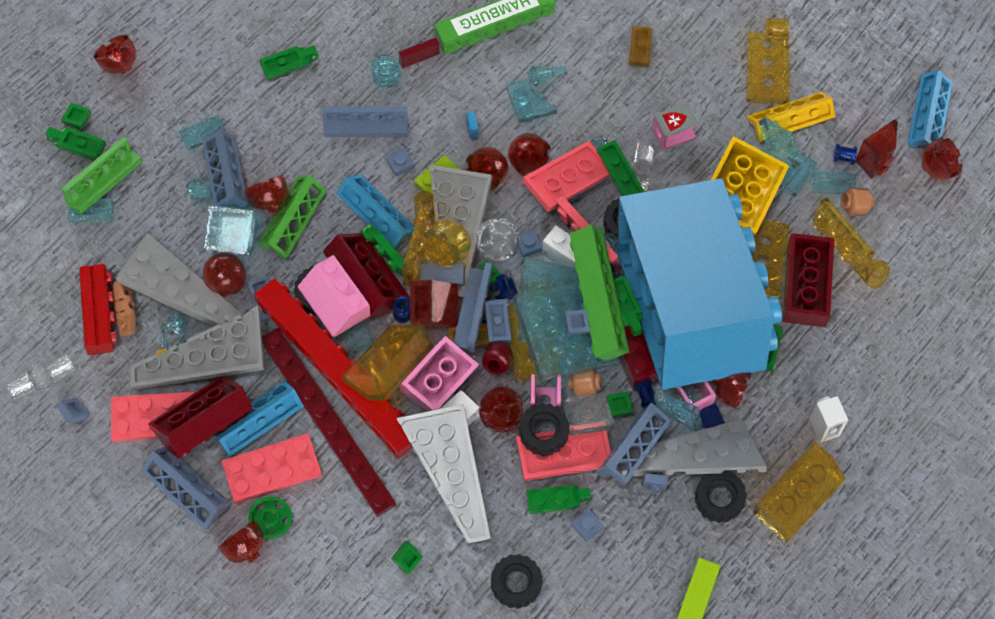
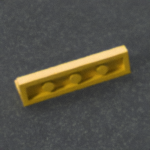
[747,91,835,142]

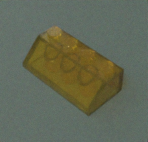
[341,325,433,401]
[753,442,846,542]

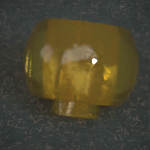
[423,219,471,267]

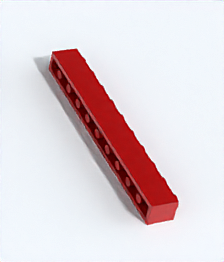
[254,278,413,460]

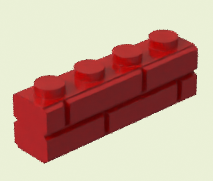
[79,264,118,355]

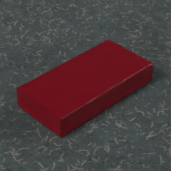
[399,38,439,69]

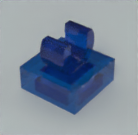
[491,274,519,301]

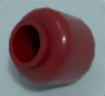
[482,342,513,375]

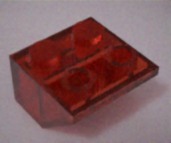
[410,280,459,329]

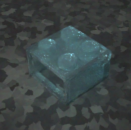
[204,206,256,257]

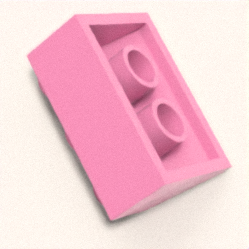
[298,255,370,338]
[399,336,479,411]

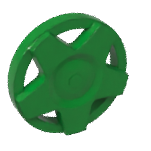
[248,496,292,539]

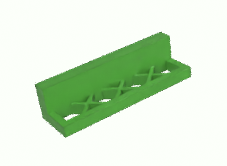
[61,136,142,215]
[257,174,327,259]

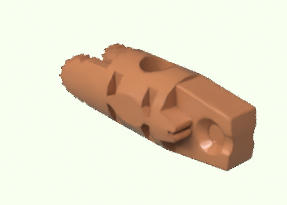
[113,281,136,337]

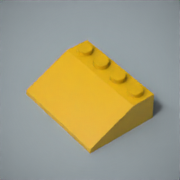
[710,136,790,235]

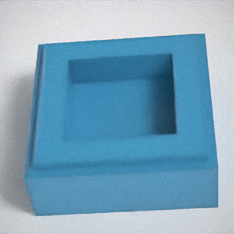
[466,111,479,140]

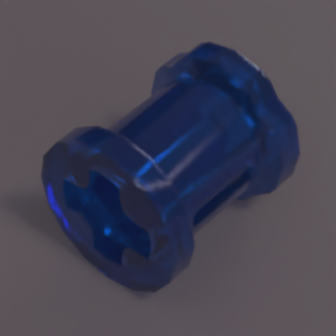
[833,144,857,165]
[392,297,412,324]
[633,380,660,408]

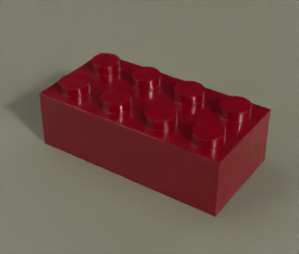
[782,233,835,327]

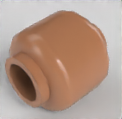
[841,187,874,215]
[568,367,602,397]

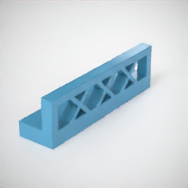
[907,70,953,153]
[336,174,418,249]
[213,381,304,457]

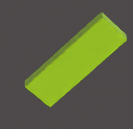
[677,558,721,619]

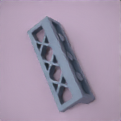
[323,106,408,137]
[202,129,248,211]
[454,263,492,353]
[596,403,672,486]
[141,447,230,530]

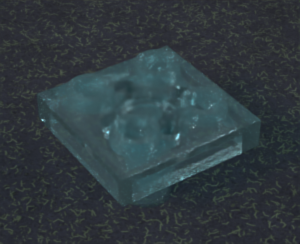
[759,117,801,169]

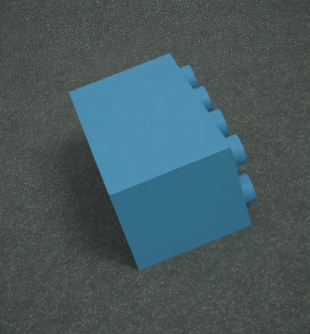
[617,178,782,390]

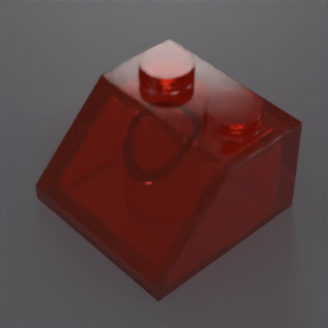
[855,119,898,179]

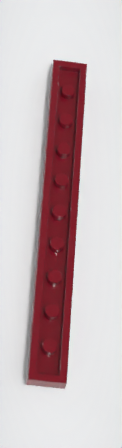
[262,327,396,517]

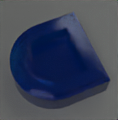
[698,403,725,429]

